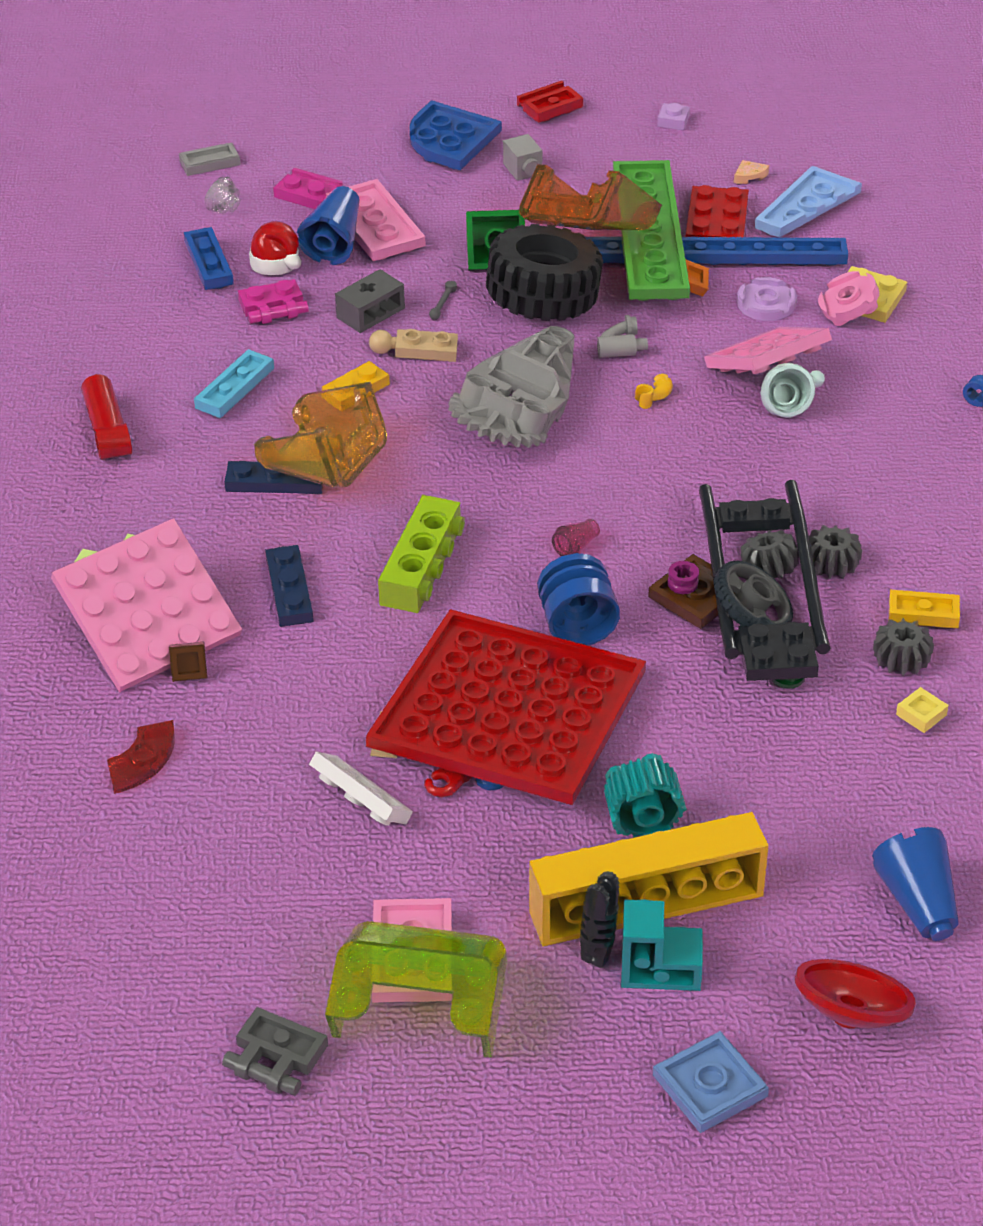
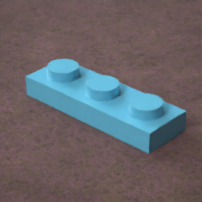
[194,349,274,418]

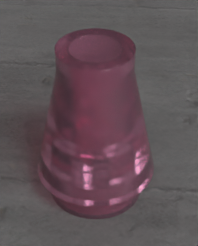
[552,519,600,556]

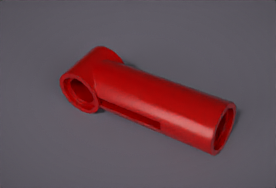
[81,374,132,460]

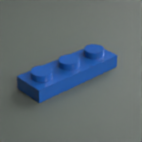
[183,227,234,290]

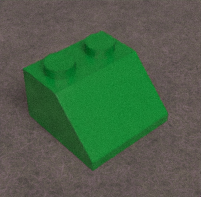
[466,209,525,271]

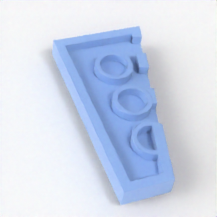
[755,166,862,237]

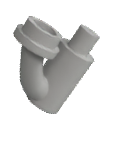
[597,315,648,358]

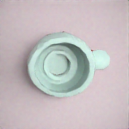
[760,363,825,418]

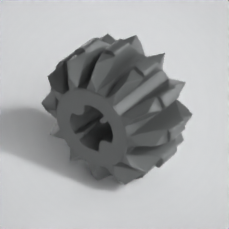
[809,525,862,579]
[741,530,799,579]
[873,618,934,676]

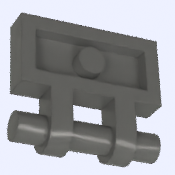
[222,1007,328,1096]

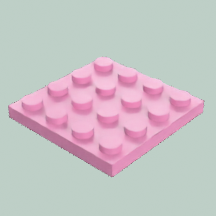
[51,518,243,692]

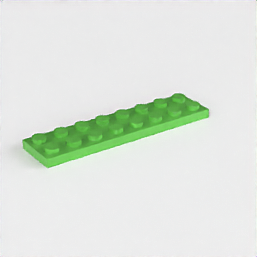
[613,160,690,301]

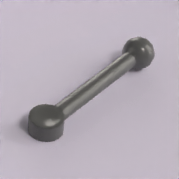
[429,281,457,320]

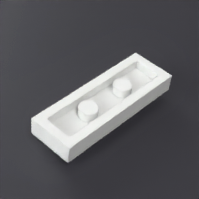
[309,752,413,826]

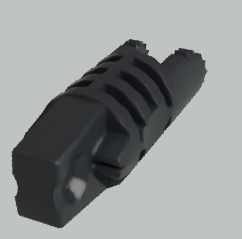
[580,871,620,968]

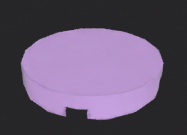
[737,277,797,321]

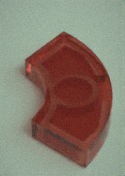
[107,720,175,794]

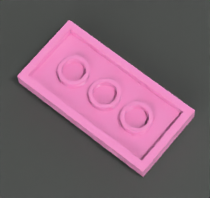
[326,179,426,261]

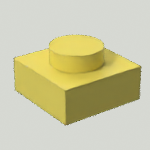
[896,687,949,733]

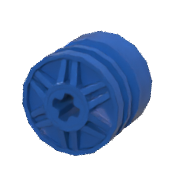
[537,553,620,645]

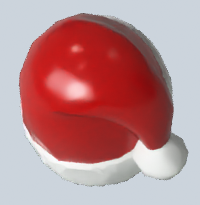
[249,221,302,275]

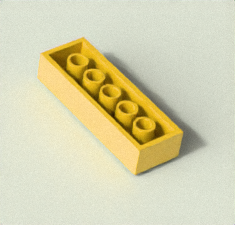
[529,812,769,947]

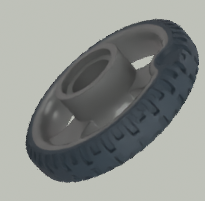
[714,561,793,627]

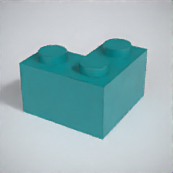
[621,899,703,991]

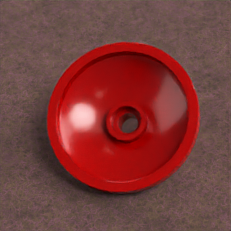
[795,959,916,1029]

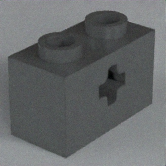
[335,269,405,333]

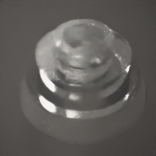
[204,177,241,214]

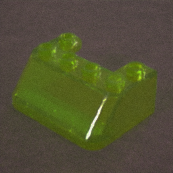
[325,921,507,1058]

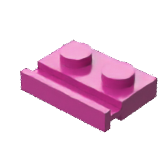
[273,168,343,209]

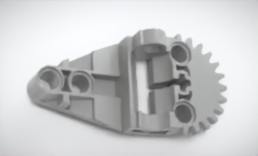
[448,326,575,448]

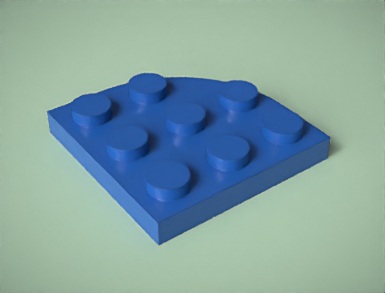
[409,100,502,170]

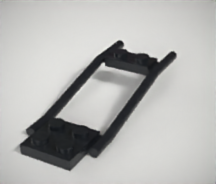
[699,480,831,681]

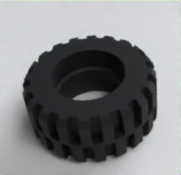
[486,224,603,321]

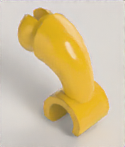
[635,373,673,409]

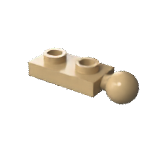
[369,329,458,362]

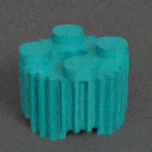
[604,753,687,838]

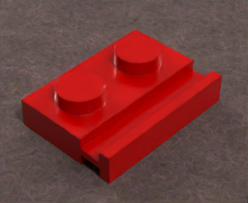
[517,80,583,123]

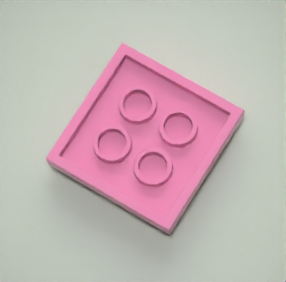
[704,327,832,374]

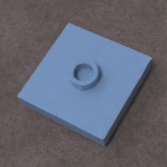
[653,1031,769,1133]

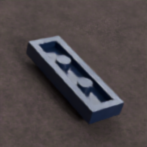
[224,461,325,494]
[265,545,314,627]

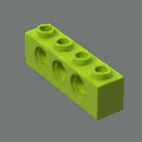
[378,495,465,613]

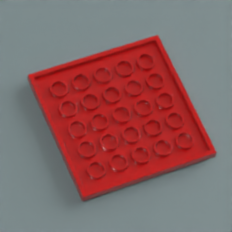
[366,609,646,805]

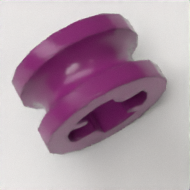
[668,561,699,594]

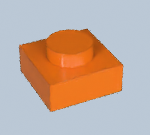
[685,259,709,297]

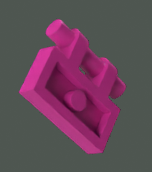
[238,279,309,324]

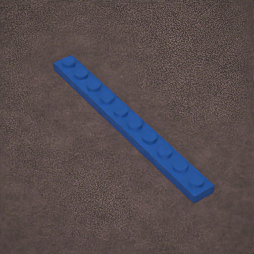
[585,237,848,266]

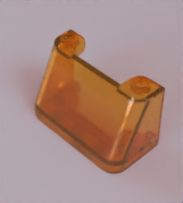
[519,164,662,231]

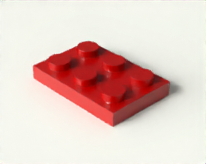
[685,185,749,237]

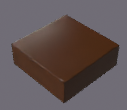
[169,642,208,682]

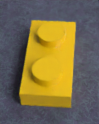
[322,361,390,411]
[888,589,960,628]

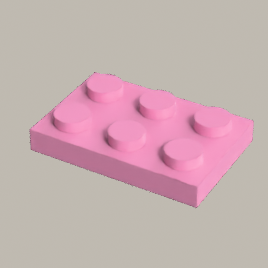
[371,898,452,1003]

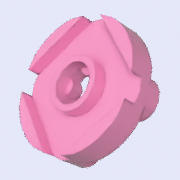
[818,271,879,326]

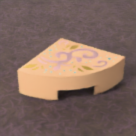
[734,160,769,184]

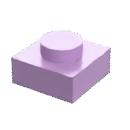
[657,103,690,130]

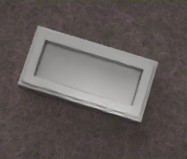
[179,143,240,176]

